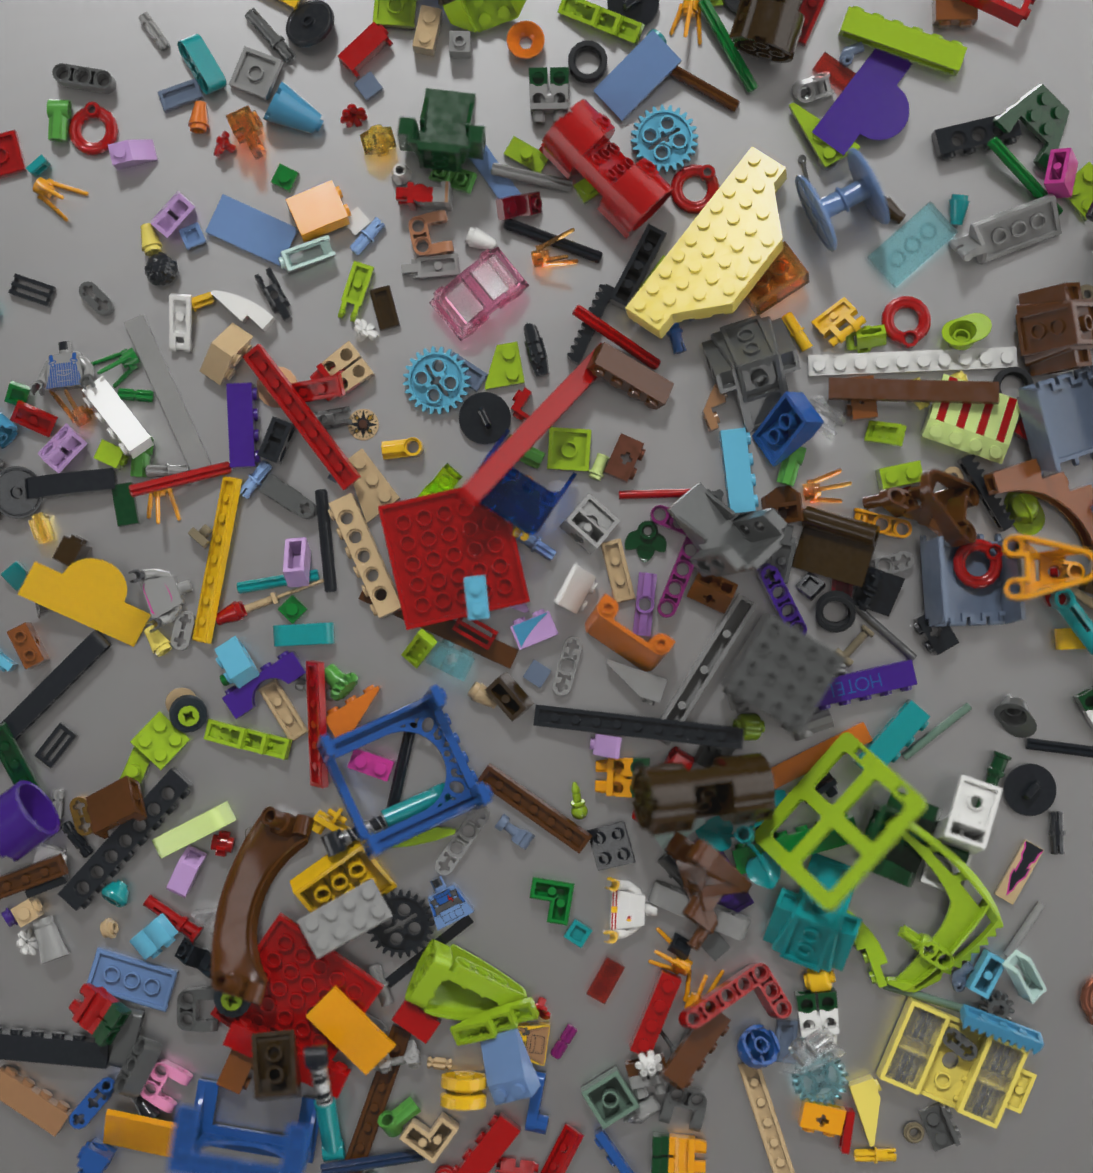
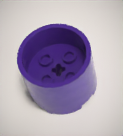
[0,780,60,862]

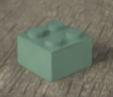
[581,1066,640,1129]

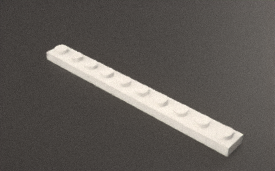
[807,347,1017,377]

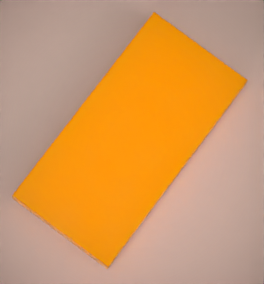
[305,985,396,1075]
[103,1109,175,1157]

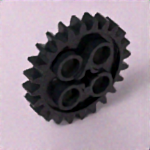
[367,889,435,958]

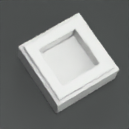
[346,206,371,236]

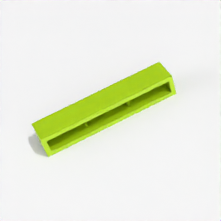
[838,6,967,76]

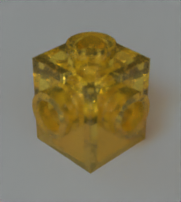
[360,124,397,157]

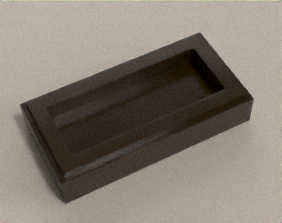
[369,285,400,331]

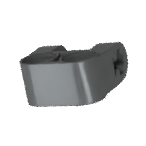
[177,986,218,1032]
[658,1084,707,1132]

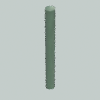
[901,703,972,761]
[883,982,963,1012]

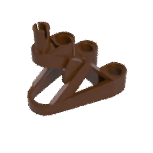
[862,469,980,547]
[664,833,752,951]

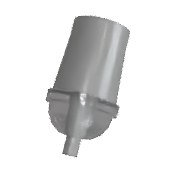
[623,1095,662,1124]

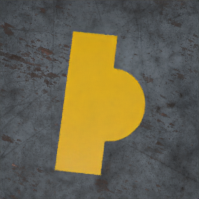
[17,558,151,647]

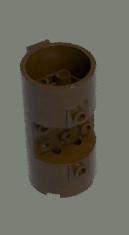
[729,0,805,63]
[631,753,776,836]

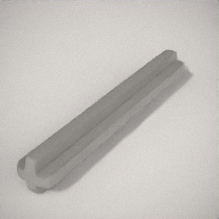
[491,163,573,192]

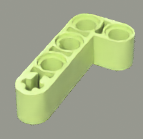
[151,801,237,858]

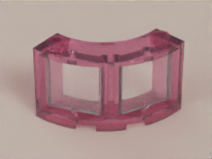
[429,247,529,341]

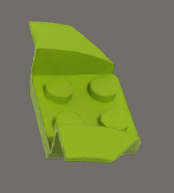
[443,0,526,33]

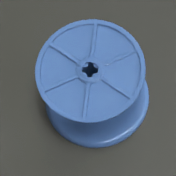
[795,148,890,252]

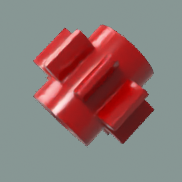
[211,830,235,857]

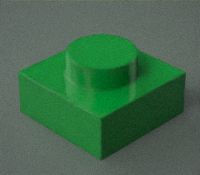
[271,164,299,192]
[4,380,31,405]
[278,595,308,624]

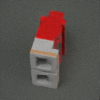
[396,181,453,211]

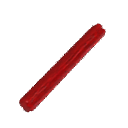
[572,305,661,370]
[129,461,232,497]

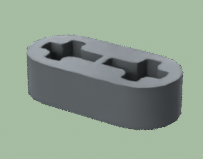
[79,281,114,316]
[942,1027,978,1061]

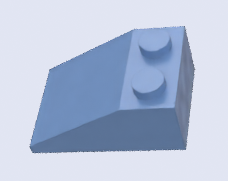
[480,1028,541,1105]

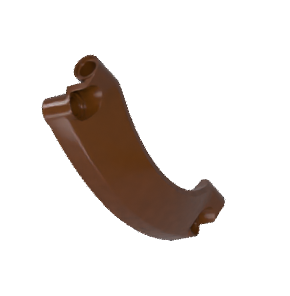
[211,807,315,1005]

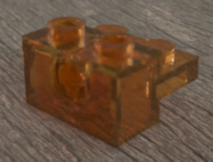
[225,105,264,160]

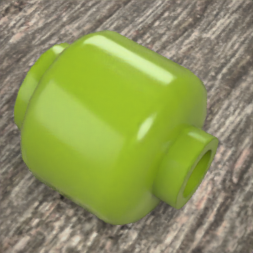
[732,713,765,741]

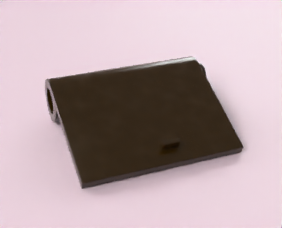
[791,506,880,588]

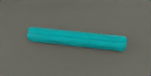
[237,569,319,593]

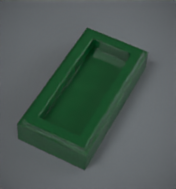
[112,482,140,527]

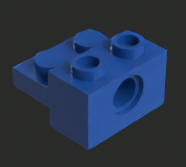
[77,1137,117,1173]

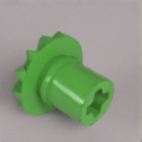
[324,664,358,701]

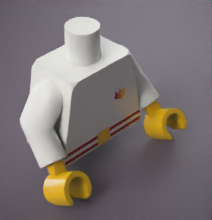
[603,877,657,943]

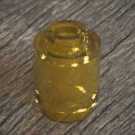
[28,512,55,544]

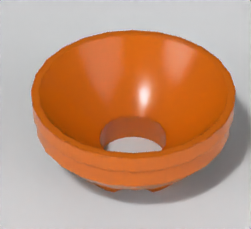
[507,21,545,60]

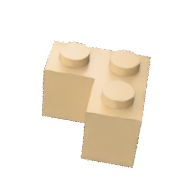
[200,322,253,385]
[399,1112,459,1164]

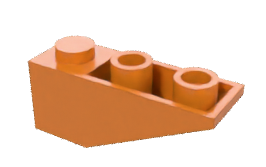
[326,684,381,738]

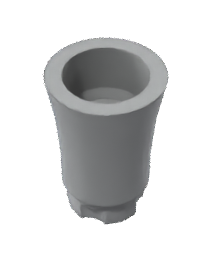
[32,916,70,964]

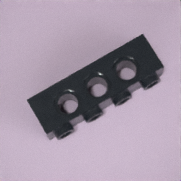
[931,114,1022,160]
[609,223,667,310]

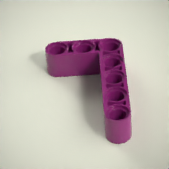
[650,505,699,618]

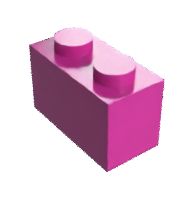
[1044,148,1078,198]
[347,748,396,781]

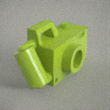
[846,324,887,353]

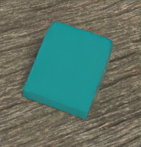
[0,561,29,591]

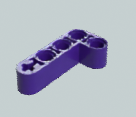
[757,563,807,634]

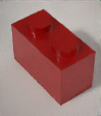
[392,999,442,1044]

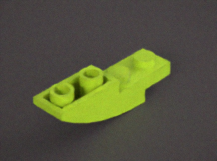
[846,910,888,988]

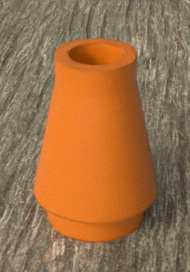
[188,101,209,134]

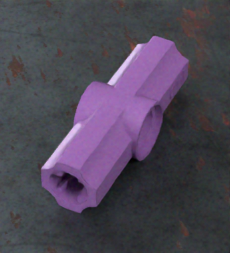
[633,572,657,637]

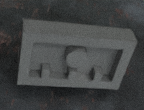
[918,1102,961,1152]

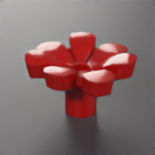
[340,104,367,127]
[213,130,236,157]
[535,997,551,1020]

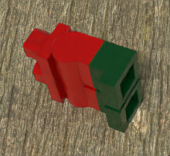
[68,983,132,1046]

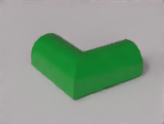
[529,877,574,926]

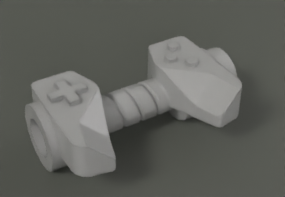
[374,1040,421,1074]

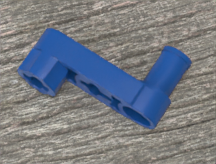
[525,1071,549,1135]
[69,1077,115,1129]

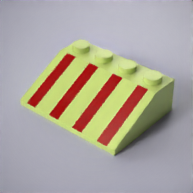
[921,373,1020,464]

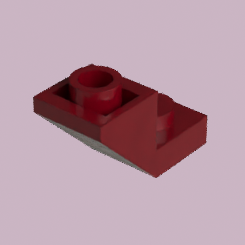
[496,191,542,220]

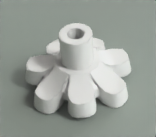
[354,318,378,342]
[16,928,39,955]
[635,1050,663,1077]

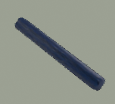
[320,1150,425,1173]

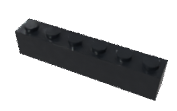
[0,1026,113,1069]

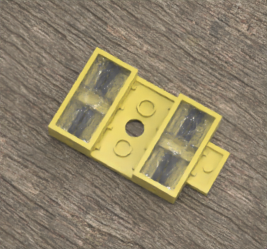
[875,997,1037,1129]

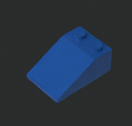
[752,392,824,466]

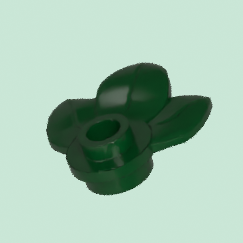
[625,521,667,563]

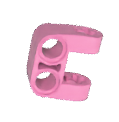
[140,1059,193,1113]

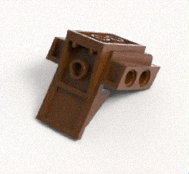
[1015,282,1093,377]

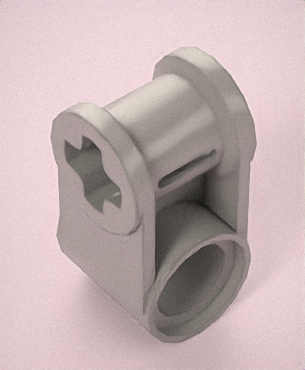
[792,72,835,103]

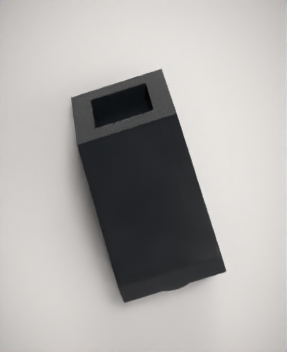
[175,937,212,979]

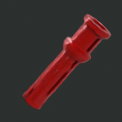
[143,895,204,944]

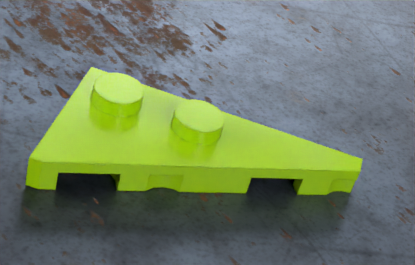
[789,102,861,169]

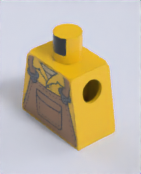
[502,1022,550,1066]

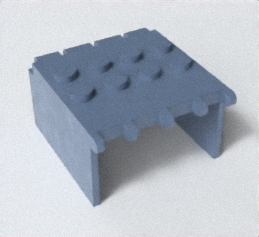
[1017,365,1093,477]
[920,533,1026,627]

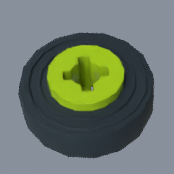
[169,695,207,733]
[214,990,252,1018]

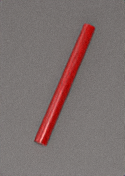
[619,489,690,499]

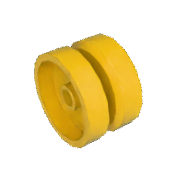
[440,1071,487,1110]

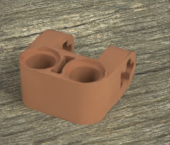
[409,210,454,257]

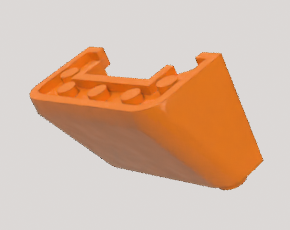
[585,593,676,671]

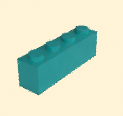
[853,699,930,770]

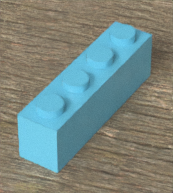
[719,427,759,514]

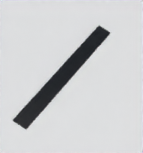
[386,915,474,988]

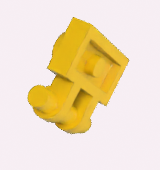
[811,297,866,347]

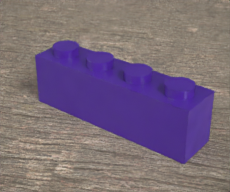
[226,382,261,469]

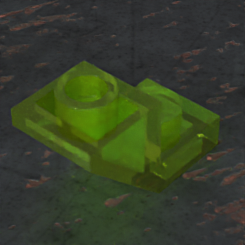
[418,463,463,497]

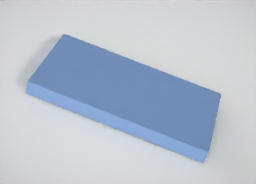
[593,30,682,121]
[205,194,298,267]
[87,947,179,1012]

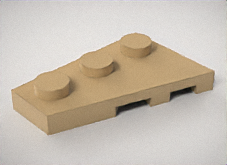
[348,448,400,523]

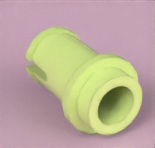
[589,453,610,481]

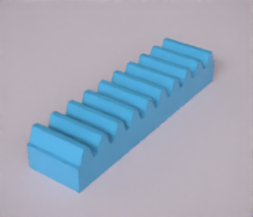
[960,1004,1044,1055]

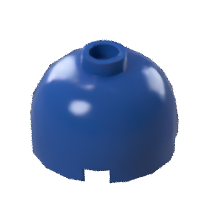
[737,1025,780,1069]

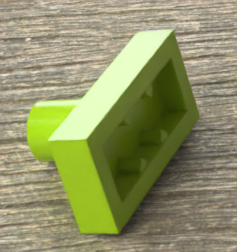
[504,136,549,173]
[864,420,907,447]
[401,629,437,668]
[120,747,151,786]

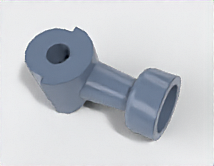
[495,814,535,850]

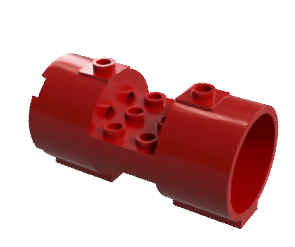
[539,99,674,239]

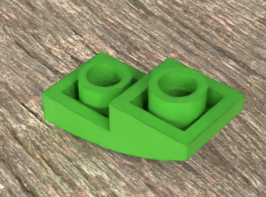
[429,169,477,194]

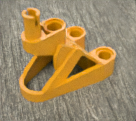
[1001,534,1093,601]

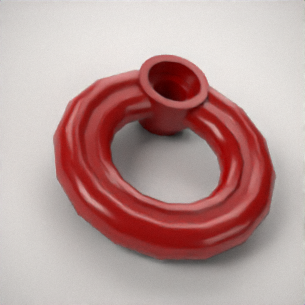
[68,102,118,155]
[671,165,720,214]
[881,296,931,348]
[953,539,1003,589]

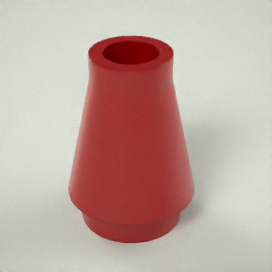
[216,601,247,626]

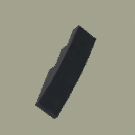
[27,468,115,499]

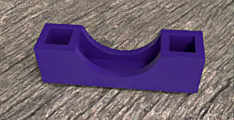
[222,650,306,719]

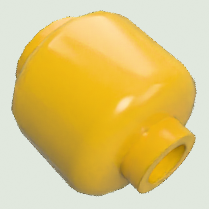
[803,968,836,994]

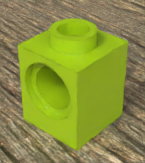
[94,439,129,470]

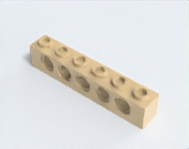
[328,493,402,619]

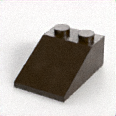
[251,1029,302,1102]

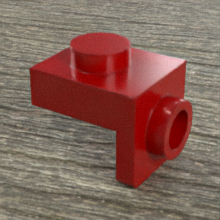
[511,388,532,422]

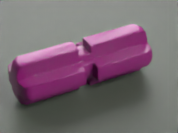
[550,1024,577,1059]

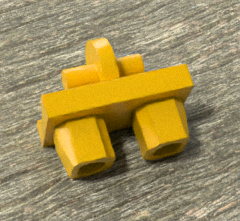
[312,807,351,835]

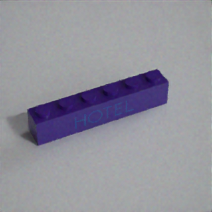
[816,659,917,711]

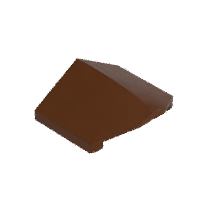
[761,485,804,525]

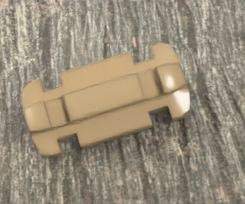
[427,1056,453,1071]

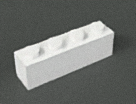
[82,376,154,459]

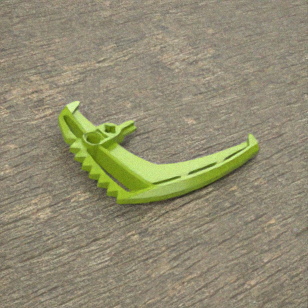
[883,815,1004,993]

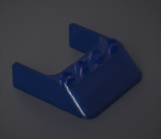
[475,429,577,535]

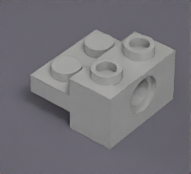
[559,493,620,554]

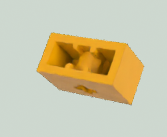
[797,1097,846,1137]

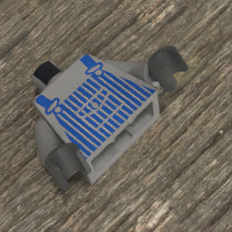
[30,341,96,396]

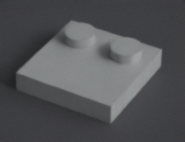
[229,46,284,100]

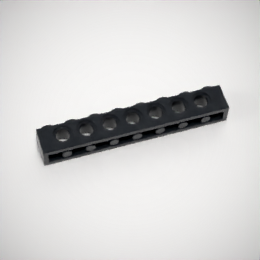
[58,767,193,911]

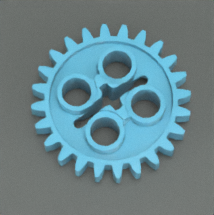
[630,104,698,174]
[403,346,471,414]

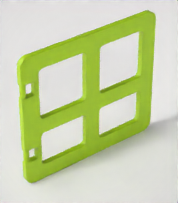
[754,732,927,912]

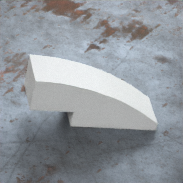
[211,290,276,332]

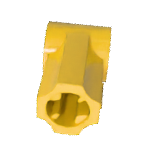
[381,437,424,460]

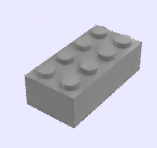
[297,879,393,960]

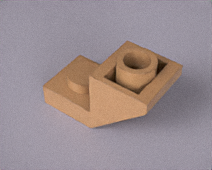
[702,383,728,432]

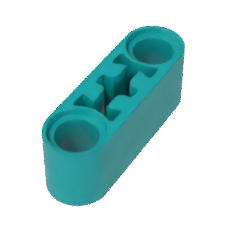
[177,34,227,95]
[273,622,335,647]

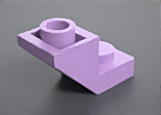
[166,845,207,898]

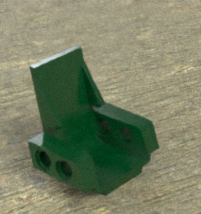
[397,88,486,173]
[863,791,943,887]

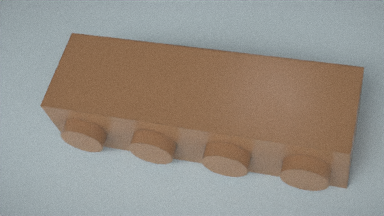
[0,1065,73,1137]

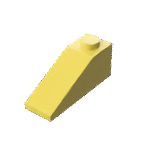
[847,1074,882,1147]

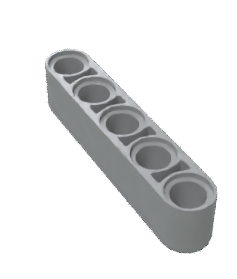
[648,880,752,940]

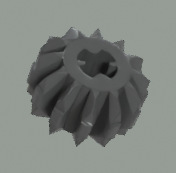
[978,990,1015,1021]

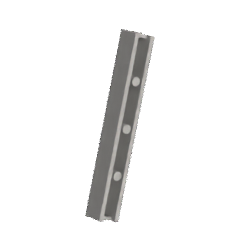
[659,593,757,746]

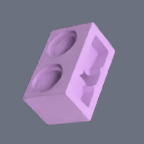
[150,191,195,238]
[38,423,88,474]

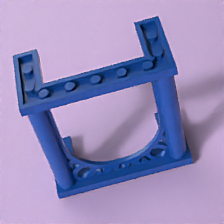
[316,684,493,860]
[167,1078,319,1173]

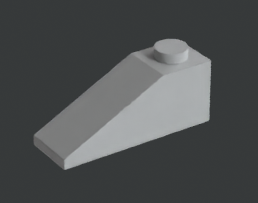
[606,659,668,705]

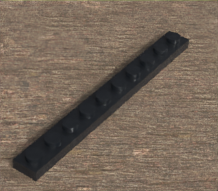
[533,705,745,750]

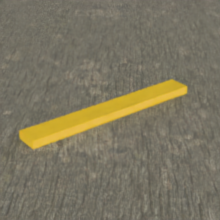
[192,476,242,644]

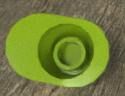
[942,313,992,351]
[1004,492,1045,535]

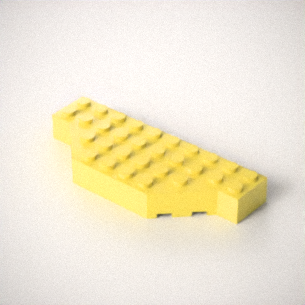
[625,147,787,340]

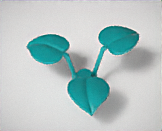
[695,790,787,890]

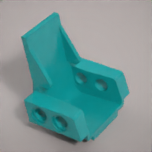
[763,853,862,972]

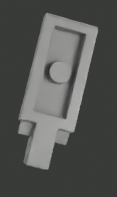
[401,253,460,279]

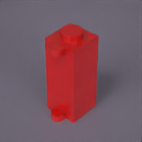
[338,22,393,78]

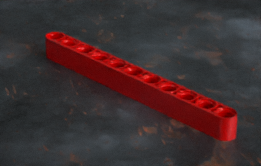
[455,343,602,510]

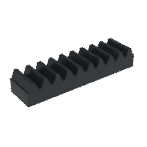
[567,284,614,366]
[957,454,1015,532]

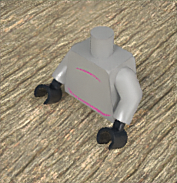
[128,569,193,633]

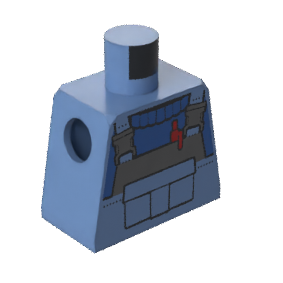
[428,876,474,930]

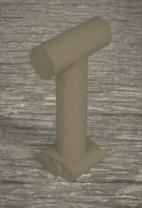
[834,624,874,668]

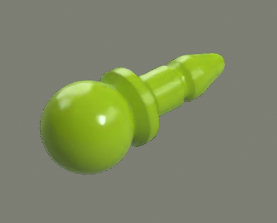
[571,782,588,820]

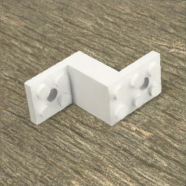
[919,775,1003,891]

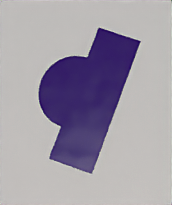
[812,48,912,156]

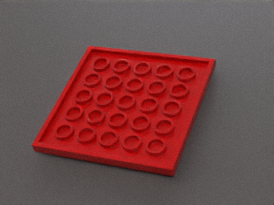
[378,479,530,630]
[210,913,384,1060]

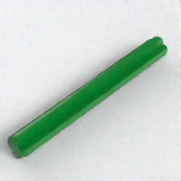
[698,0,758,92]
[987,137,1063,216]

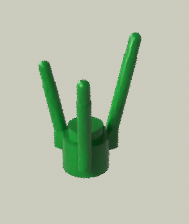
[91,348,141,388]

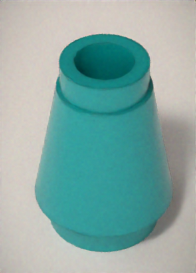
[949,194,970,225]

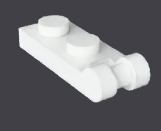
[169,293,192,353]

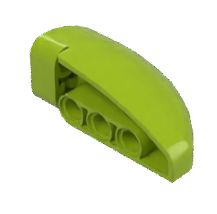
[405,939,527,1021]

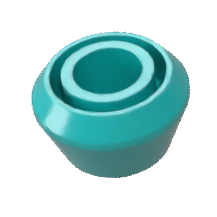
[101,880,129,907]

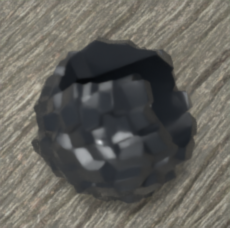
[144,252,178,286]

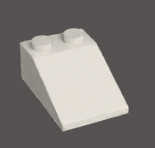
[554,564,598,614]

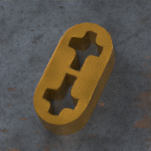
[69,796,93,836]

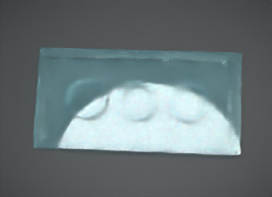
[867,201,958,288]

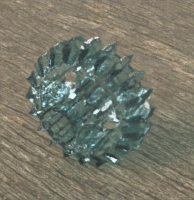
[791,1050,849,1106]

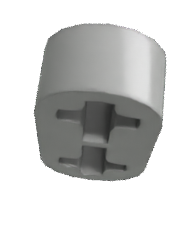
[171,611,196,650]

